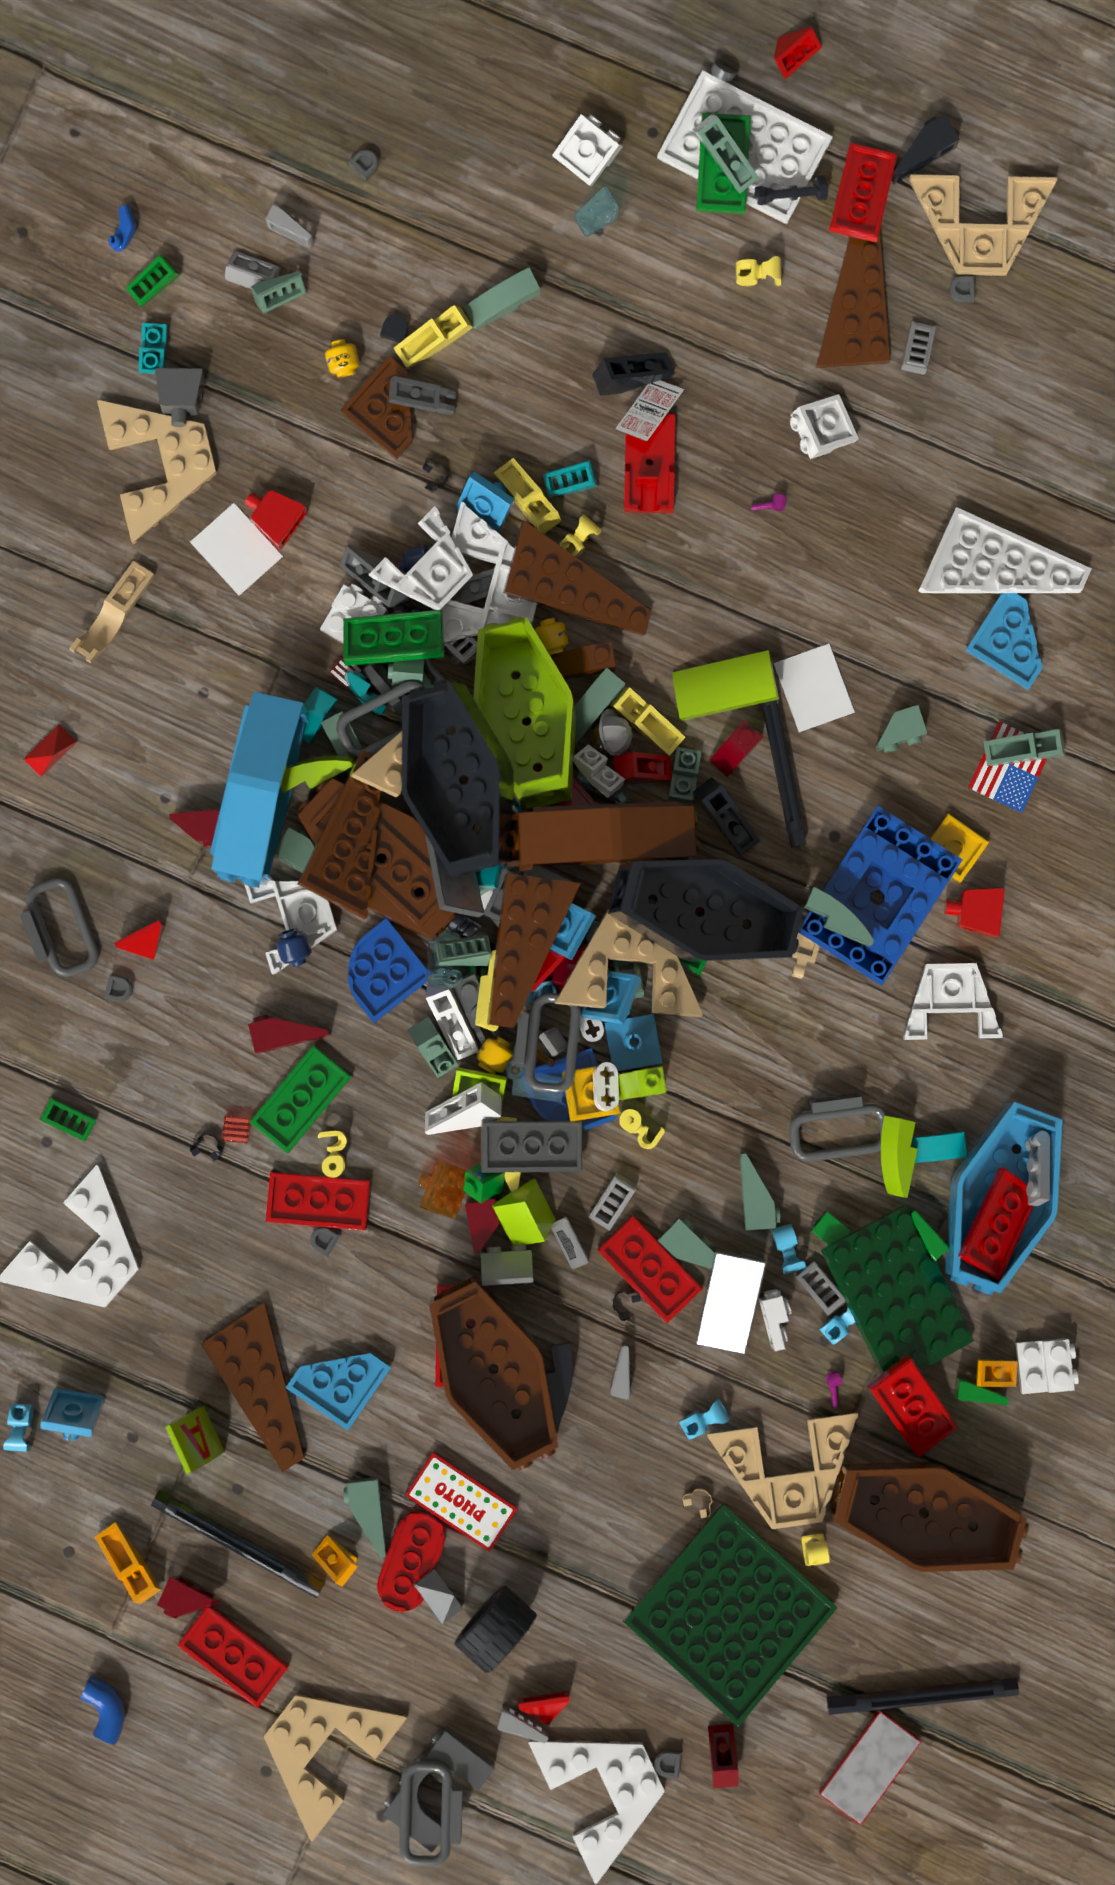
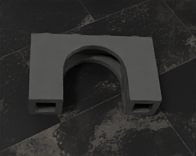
[383,1726,495,1853]

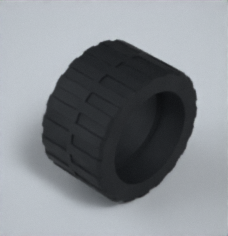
[455,1586,537,1673]

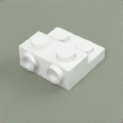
[552,114,623,186]
[790,394,859,459]
[320,584,388,643]
[759,1289,791,1351]
[1015,1338,1078,1394]

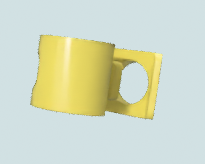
[736,256,781,286]
[559,514,601,558]
[620,1109,665,1149]
[317,1130,348,1178]
[801,1534,829,1566]

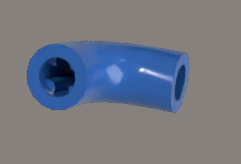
[80,1675,125,1745]

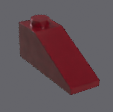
[248,1015,331,1054]

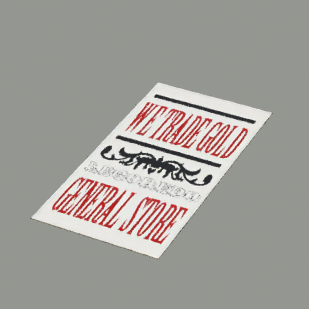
[615,380,684,441]

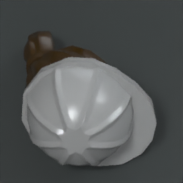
[573,708,633,770]

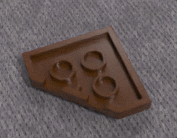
[341,356,413,460]

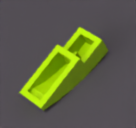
[280,755,356,792]
[881,1116,918,1198]

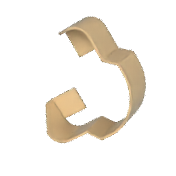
[682,1488,712,1518]

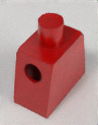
[245,490,308,550]
[944,888,1005,938]

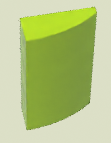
[672,650,779,721]

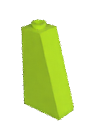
[618,1067,666,1100]

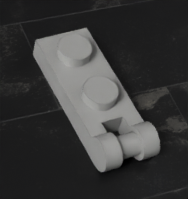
[1025,1131,1050,1206]

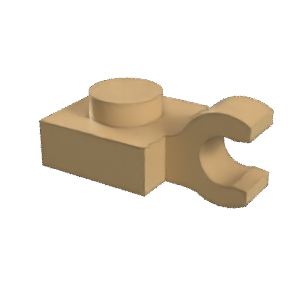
[792,933,820,979]

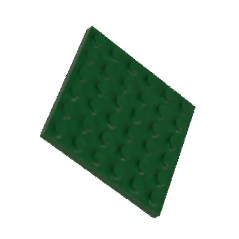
[622,1504,838,1727]

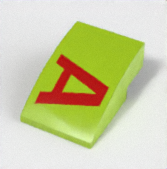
[165,1406,225,1475]

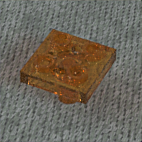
[419,1160,467,1219]

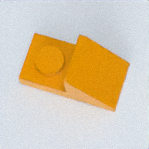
[976,1358,1018,1387]
[312,1535,358,1587]

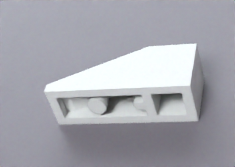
[426,977,479,1061]
[425,1082,501,1135]

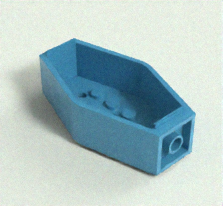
[210,692,310,888]
[945,1102,1063,1296]

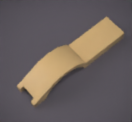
[69,561,154,663]

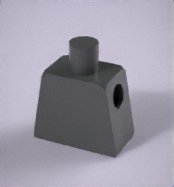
[155,368,206,427]

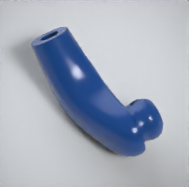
[109,205,137,252]

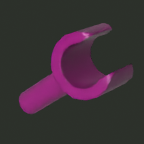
[751,494,786,511]
[826,1371,843,1408]

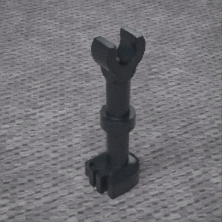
[754,175,828,205]

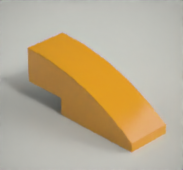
[95,1522,162,1604]

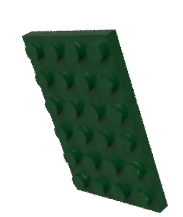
[821,1205,974,1374]

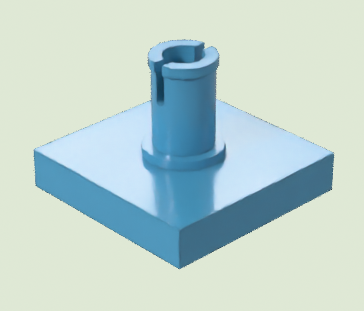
[455,472,515,533]
[550,903,596,960]
[581,971,641,1024]
[604,1014,663,1071]
[41,1388,104,1441]

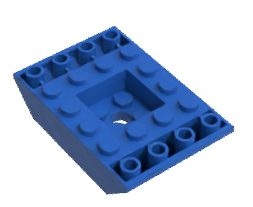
[798,806,962,986]

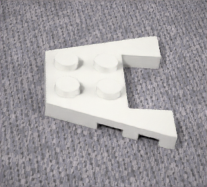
[369,506,473,611]
[244,881,337,975]
[903,963,1003,1040]

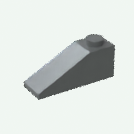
[340,545,411,607]

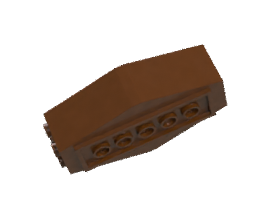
[298,779,458,941]
[508,801,699,871]
[429,1276,558,1471]
[829,1462,1029,1572]

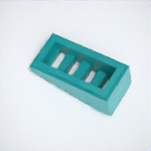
[543,460,599,498]

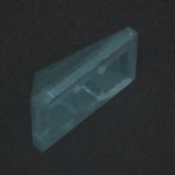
[573,186,619,237]

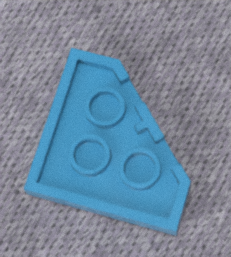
[965,593,1043,690]
[286,1352,392,1431]

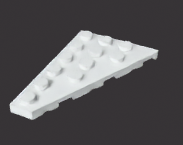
[918,507,1092,593]

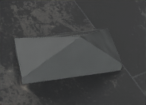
[413,1568,463,1625]

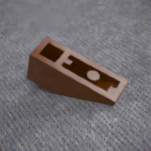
[550,642,616,679]

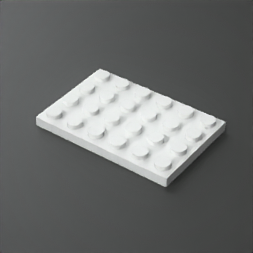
[657,70,833,224]

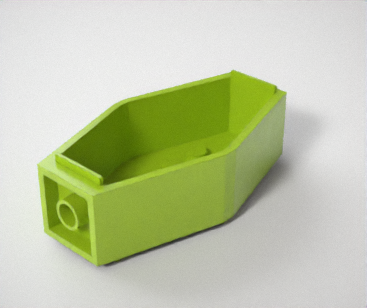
[473,617,577,810]

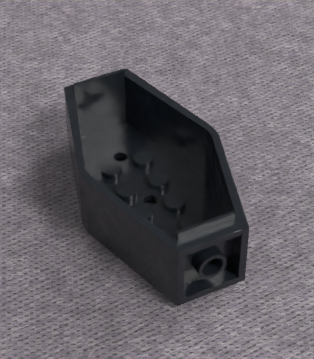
[401,679,514,876]
[608,859,804,962]

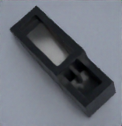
[545,1341,573,1425]

